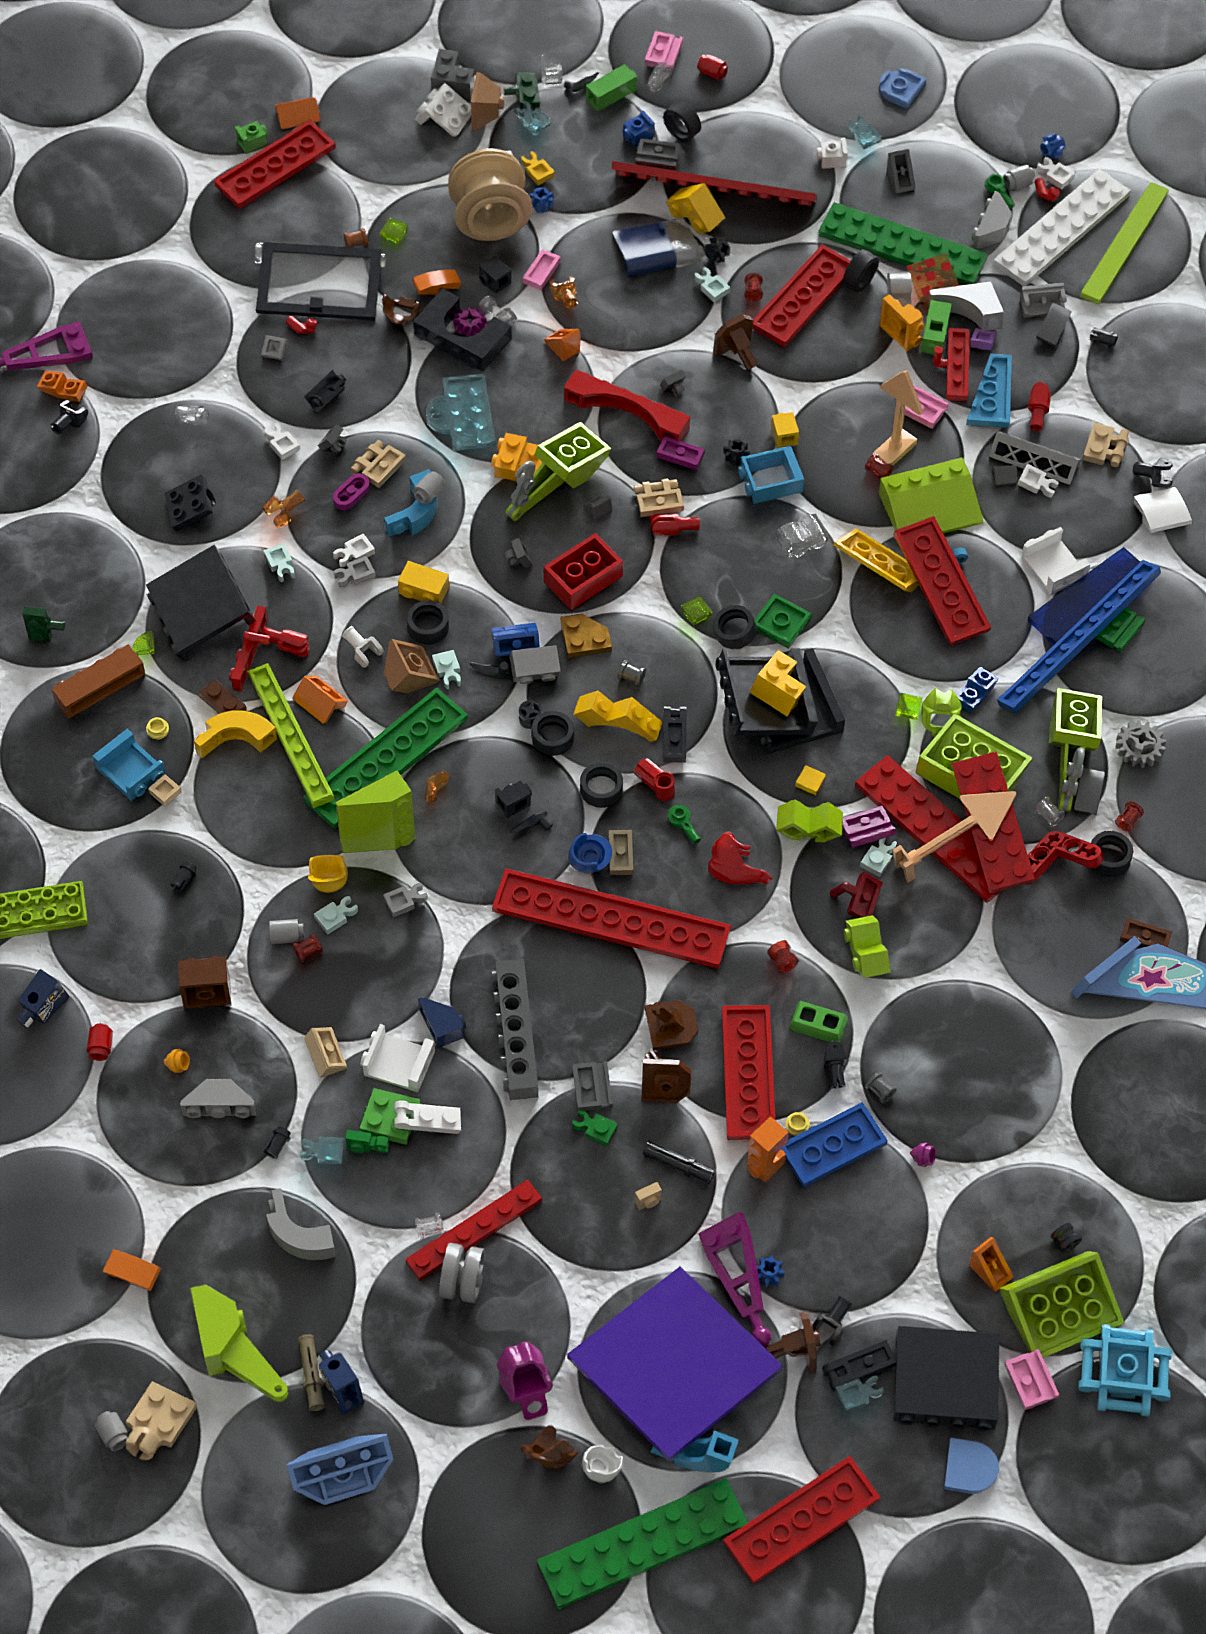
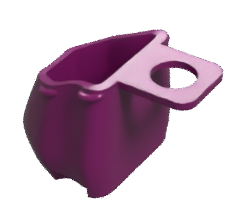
[497,1342,553,1420]

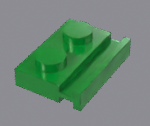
[1095,607,1146,653]

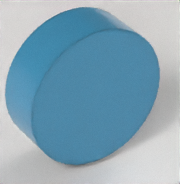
[952,548,968,565]

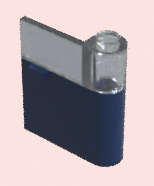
[612,218,704,277]

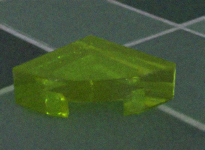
[132,631,155,656]

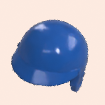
[568,833,612,874]

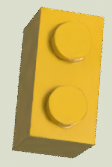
[398,561,450,604]

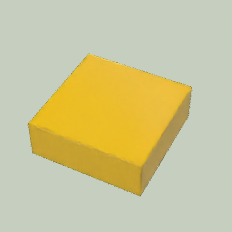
[795,765,826,796]

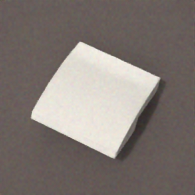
[1134,487,1192,533]

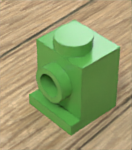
[235,121,268,154]

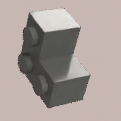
[431,49,475,101]

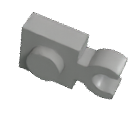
[334,556,376,587]
[383,883,428,918]

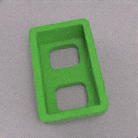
[789,1001,848,1043]

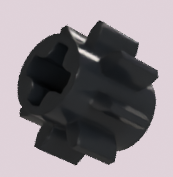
[705,237,730,263]
[723,439,750,466]

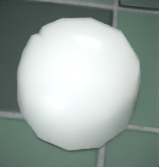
[582,1445,623,1483]

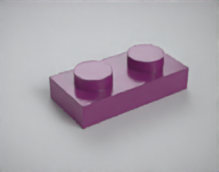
[656,436,705,470]

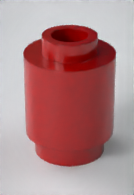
[697,54,728,81]
[87,1023,113,1061]

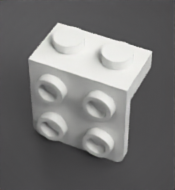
[415,83,471,137]

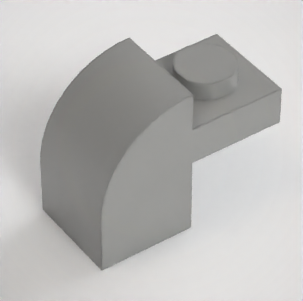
[887,272,912,307]

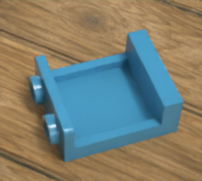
[93,729,166,801]

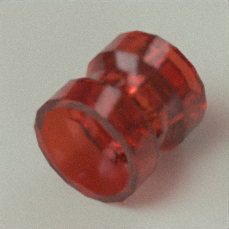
[767,940,799,973]

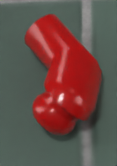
[1034,178,1060,202]
[286,316,317,334]

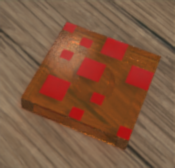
[907,253,959,305]

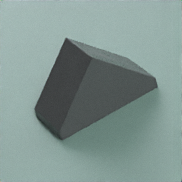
[886,148,916,194]

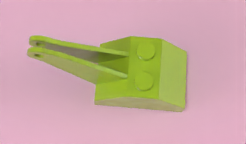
[191,1284,288,1402]

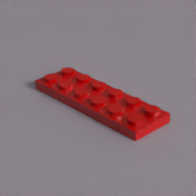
[214,120,336,209]
[752,245,851,347]
[893,516,991,646]
[952,751,1035,894]
[722,1005,775,1140]
[723,1456,880,1585]

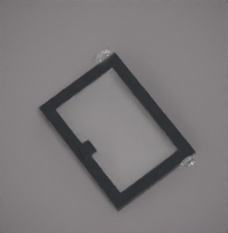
[255,242,386,321]

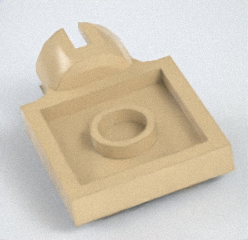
[126,1381,197,1460]

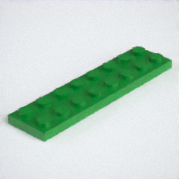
[818,202,988,285]
[303,688,468,829]
[537,1478,748,1610]

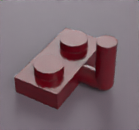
[830,872,883,919]

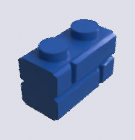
[491,623,540,657]

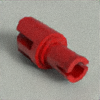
[1028,382,1051,431]
[650,513,700,536]
[261,627,310,657]

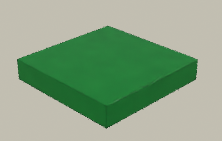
[754,594,812,649]

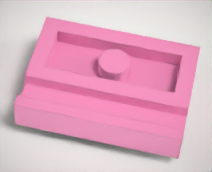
[645,31,683,71]
[904,385,949,429]
[1004,1349,1059,1410]

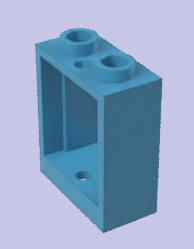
[738,446,804,504]

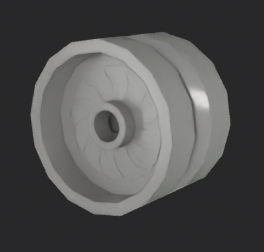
[439,1243,485,1304]

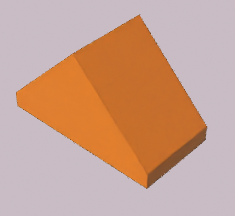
[544,329,580,362]
[969,1237,1014,1292]

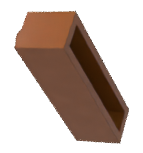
[51,644,146,719]

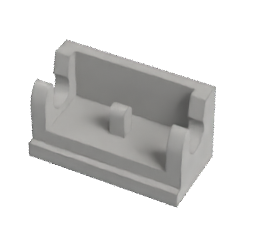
[1020,282,1067,318]

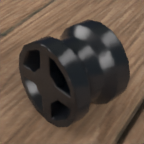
[519,700,541,729]
[1050,1222,1082,1254]

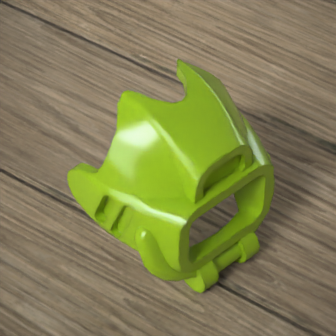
[921,688,962,737]

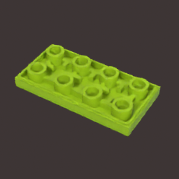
[0,881,88,939]

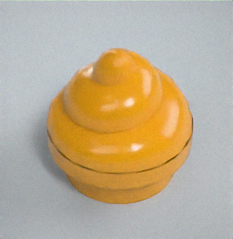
[164,1049,190,1073]

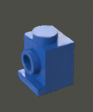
[622,110,655,147]

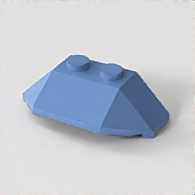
[286,1434,394,1505]

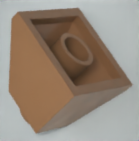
[471,72,505,131]
[384,639,440,694]

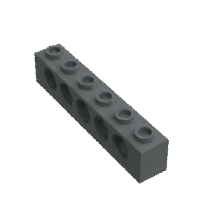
[491,959,539,1100]

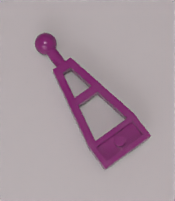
[0,321,93,370]
[698,1212,772,1347]

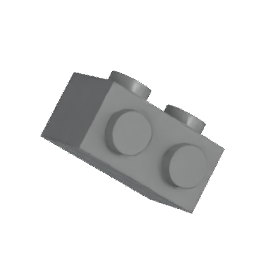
[509,645,561,684]

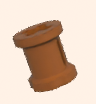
[343,228,369,247]

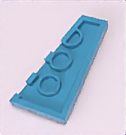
[966,354,1012,428]

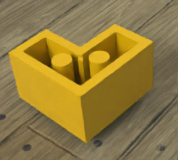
[665,183,725,234]
[749,650,806,716]

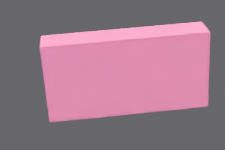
[523,249,561,290]

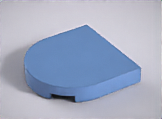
[879,69,927,109]
[944,1438,999,1494]

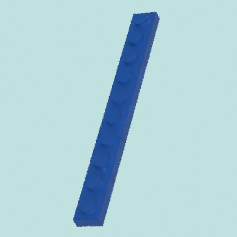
[997,560,1161,714]

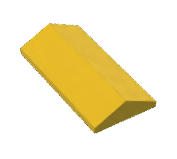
[833,528,919,592]

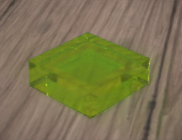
[380,217,408,243]
[681,596,712,625]
[895,693,923,720]

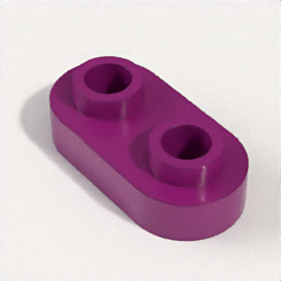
[333,474,370,510]

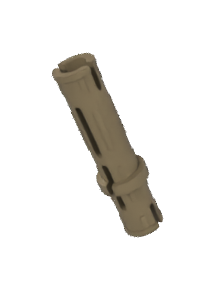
[298,1334,325,1411]

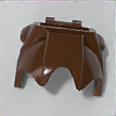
[382,294,422,326]
[520,1425,578,1469]

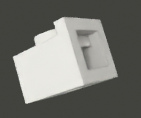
[817,138,848,168]

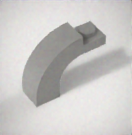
[266,1188,336,1260]

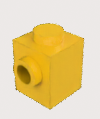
[771,412,799,449]

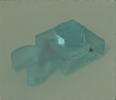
[516,102,551,135]
[848,116,881,149]
[300,1137,344,1164]
[835,1376,884,1413]

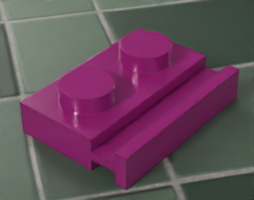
[842,806,895,848]

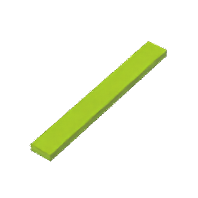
[1080,182,1169,305]
[247,663,335,808]

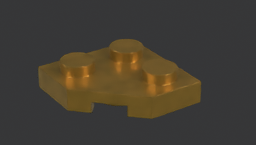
[560,614,612,658]

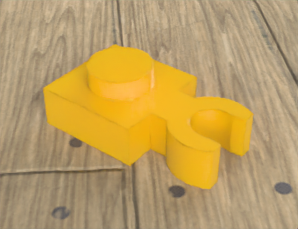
[521,152,555,185]

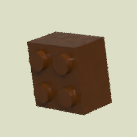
[178,956,232,1009]

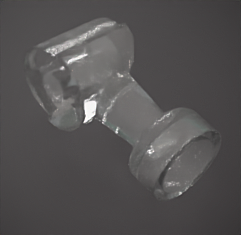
[479,296,517,325]

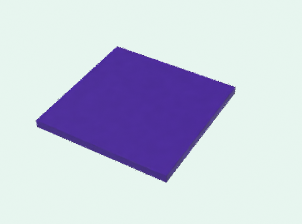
[567,1266,783,1462]

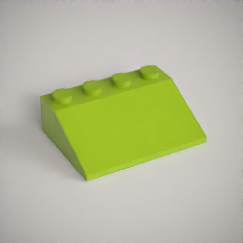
[879,457,983,534]
[915,714,1032,799]
[336,771,415,853]
[999,1251,1124,1358]

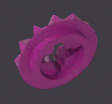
[453,306,487,336]

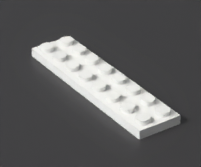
[993,169,1131,286]

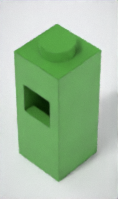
[586,64,637,111]
[921,300,952,355]

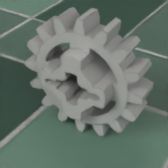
[1115,720,1166,768]

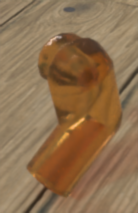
[425,770,450,802]

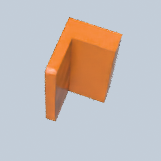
[274,97,320,129]
[292,675,348,723]

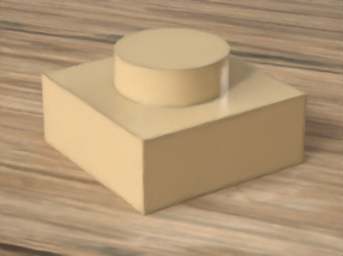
[148,774,182,806]
[635,1182,662,1210]

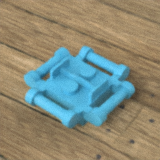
[1078,1324,1172,1417]

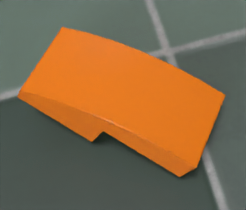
[412,270,461,295]
[37,371,88,402]
[103,1249,161,1291]

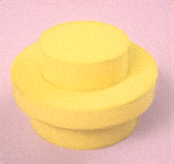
[146,717,169,740]
[785,1112,810,1136]

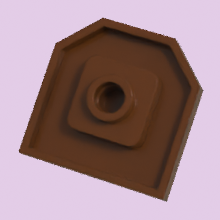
[713,314,757,370]
[645,1000,698,1051]
[641,1049,691,1103]
[764,1312,821,1374]

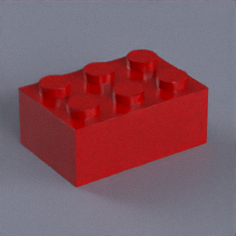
[543,533,623,610]

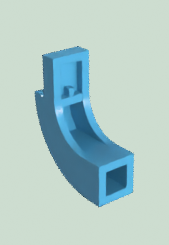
[384,469,438,537]
[651,1431,739,1472]

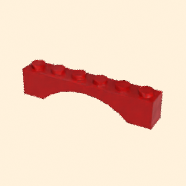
[564,369,690,442]

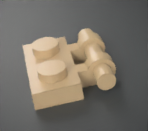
[1082,422,1129,467]
[350,440,406,488]
[634,478,684,517]

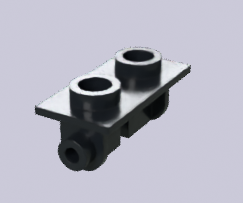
[304,370,346,413]

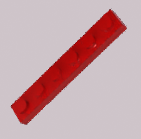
[405,1180,542,1281]

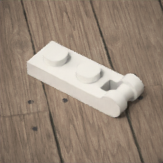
[394,1100,461,1134]

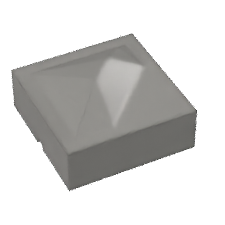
[261,335,288,361]

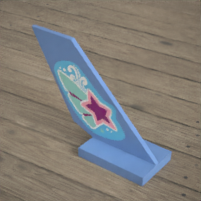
[1071,936,1206,1009]

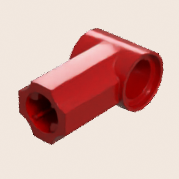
[634,758,675,801]

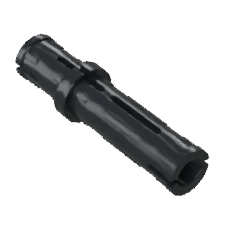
[643,1140,716,1184]

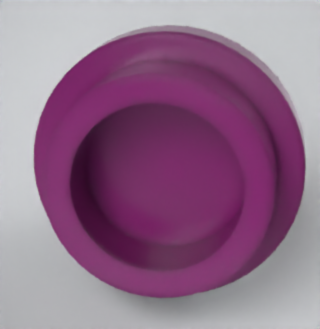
[910,1142,936,1167]

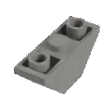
[971,191,1012,250]
[180,1079,256,1118]

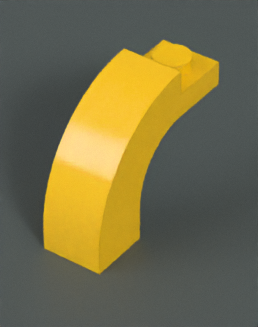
[194,710,277,758]

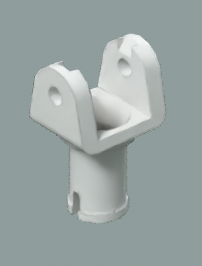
[342,626,384,668]

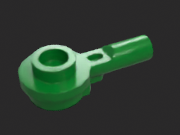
[985,174,1015,209]
[668,805,701,845]

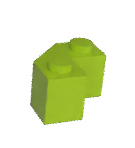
[776,800,843,842]
[843,915,891,978]

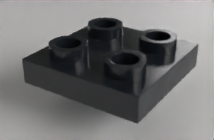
[165,474,216,531]

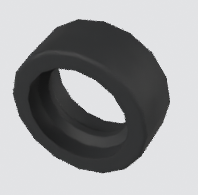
[663,101,702,142]
[843,250,879,292]
[407,600,449,644]
[713,605,757,649]
[531,711,574,756]
[580,762,623,808]
[1091,831,1134,877]

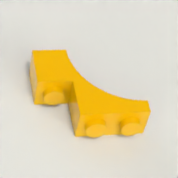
[573,691,662,742]

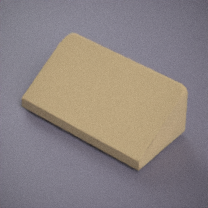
[305,1027,347,1077]

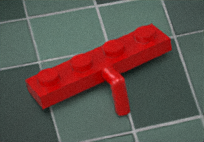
[932,328,970,401]
[229,605,271,692]

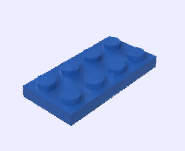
[782,1102,888,1188]

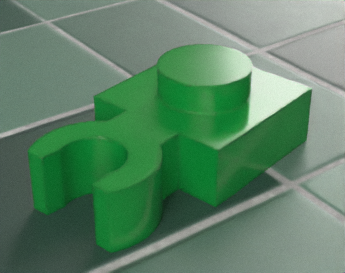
[572,1110,618,1147]
[345,1130,389,1153]

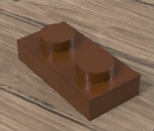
[198,679,247,714]
[1120,917,1173,948]

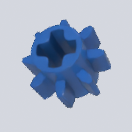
[1040,133,1066,159]
[529,187,554,213]
[757,1255,785,1288]

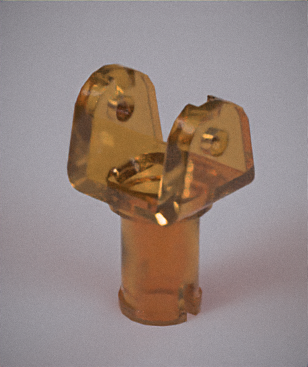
[549,275,578,309]
[262,489,306,527]

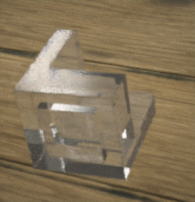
[540,54,562,86]

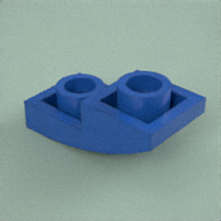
[956,667,999,713]

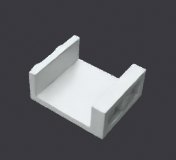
[1022,527,1090,595]
[360,1024,435,1093]

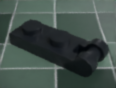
[663,706,687,763]
[822,1340,896,1392]

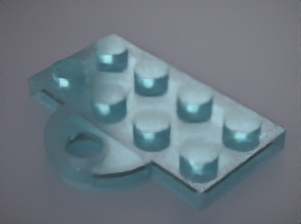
[426,374,496,451]

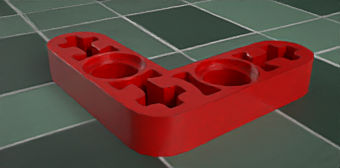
[1026,831,1103,885]

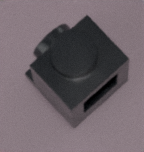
[495,780,532,818]

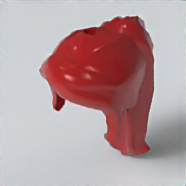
[708,831,772,885]

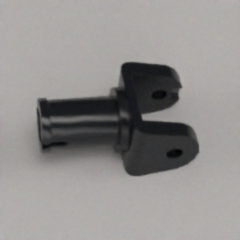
[50,400,89,435]
[1132,458,1173,488]
[824,1041,847,1089]
[812,1296,852,1347]

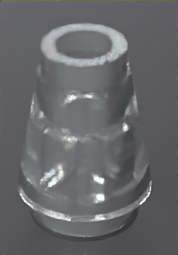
[646,62,673,92]
[175,406,209,427]

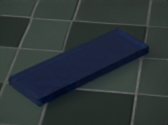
[1027,547,1140,645]

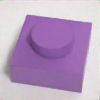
[970,328,996,350]

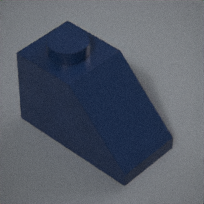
[418,997,466,1048]

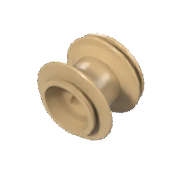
[448,149,533,241]

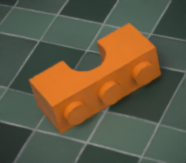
[747,1116,789,1183]

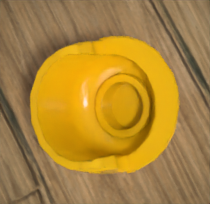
[308,855,348,893]

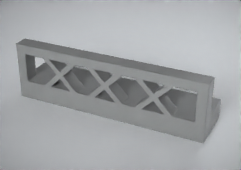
[989,431,1081,485]

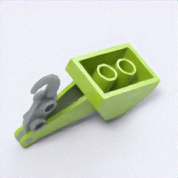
[506,422,611,521]
[1048,688,1102,812]

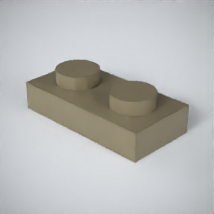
[609,830,633,875]

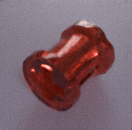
[744,273,763,301]
[865,453,894,480]
[1115,801,1144,832]
[292,933,323,962]

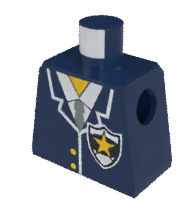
[16,968,70,1028]
[318,1350,365,1415]

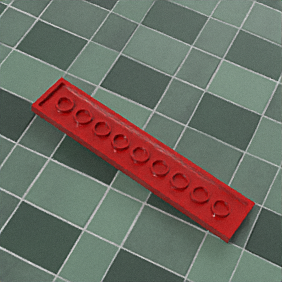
[611,161,818,206]
[492,868,731,969]

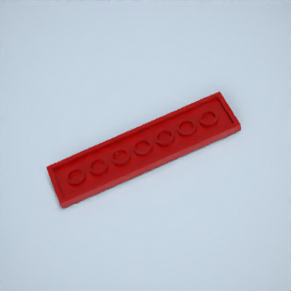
[855,755,1002,903]

